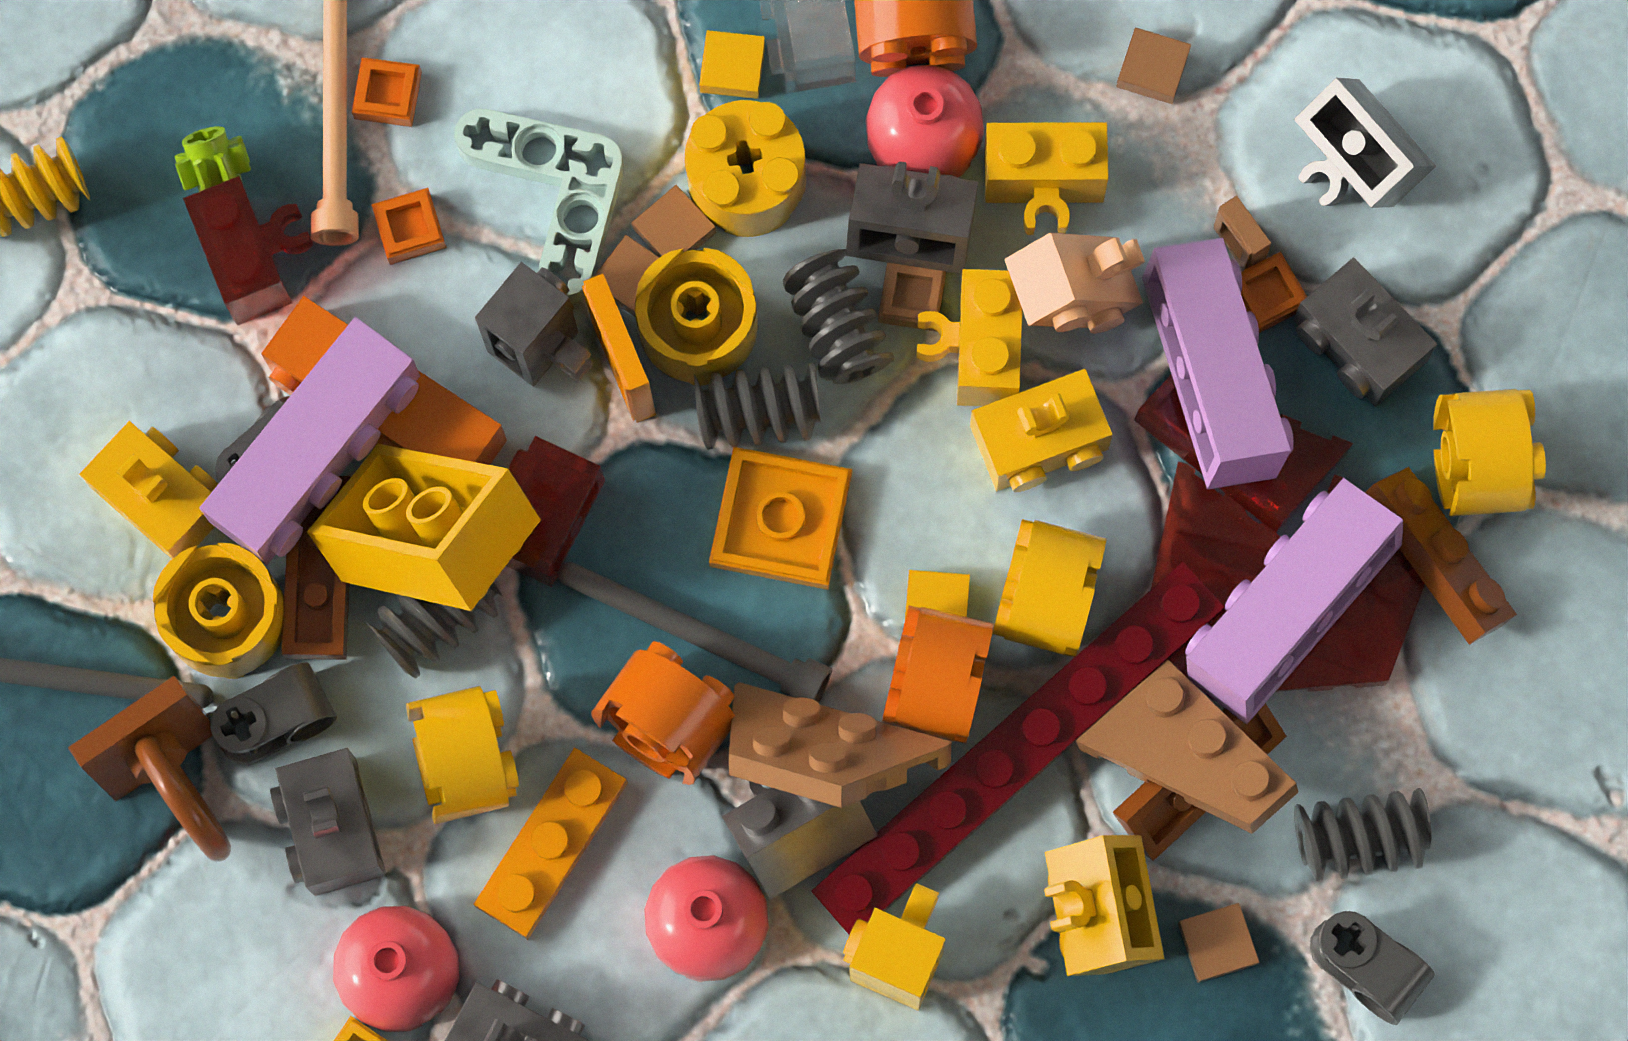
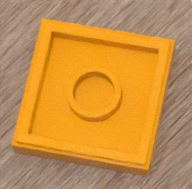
[582,273,656,423]
[709,447,852,590]

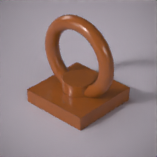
[68,676,231,862]

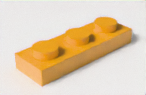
[473,747,628,940]

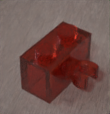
[183,176,314,325]
[506,436,605,587]

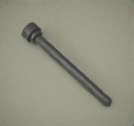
[558,562,832,703]
[0,658,213,708]

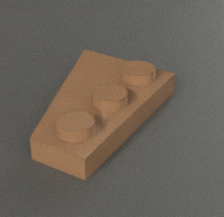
[1076,659,1298,834]

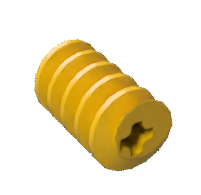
[0,136,91,237]

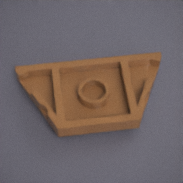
[729,682,952,808]

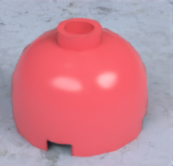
[866,64,984,178]
[644,855,769,982]
[333,906,459,1032]

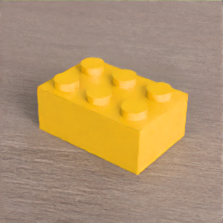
[307,444,541,611]

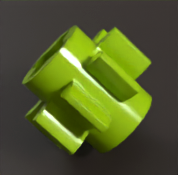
[174,126,251,200]

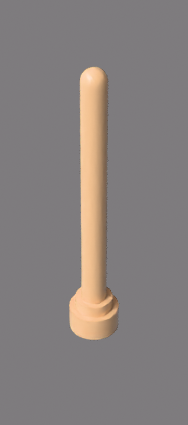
[311,0,359,246]

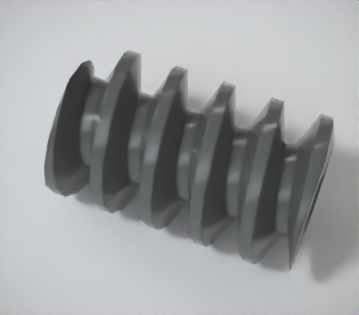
[783,249,895,384]
[694,363,821,450]
[366,582,503,679]
[1294,788,1432,882]

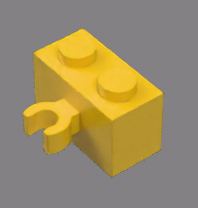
[984,122,1108,235]
[916,269,1022,406]
[970,369,1113,492]
[79,421,219,559]
[1044,835,1165,976]
[843,883,946,1011]

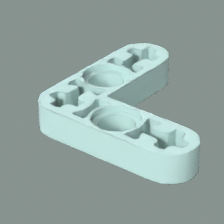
[454,108,624,304]

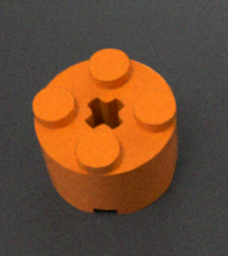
[854,0,977,77]
[882,605,994,744]
[591,641,735,785]

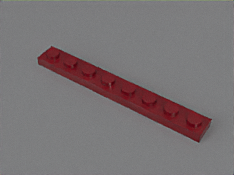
[811,561,1225,935]

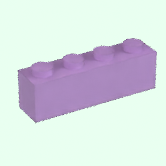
[1142,238,1293,489]
[199,316,420,566]
[1185,478,1403,724]

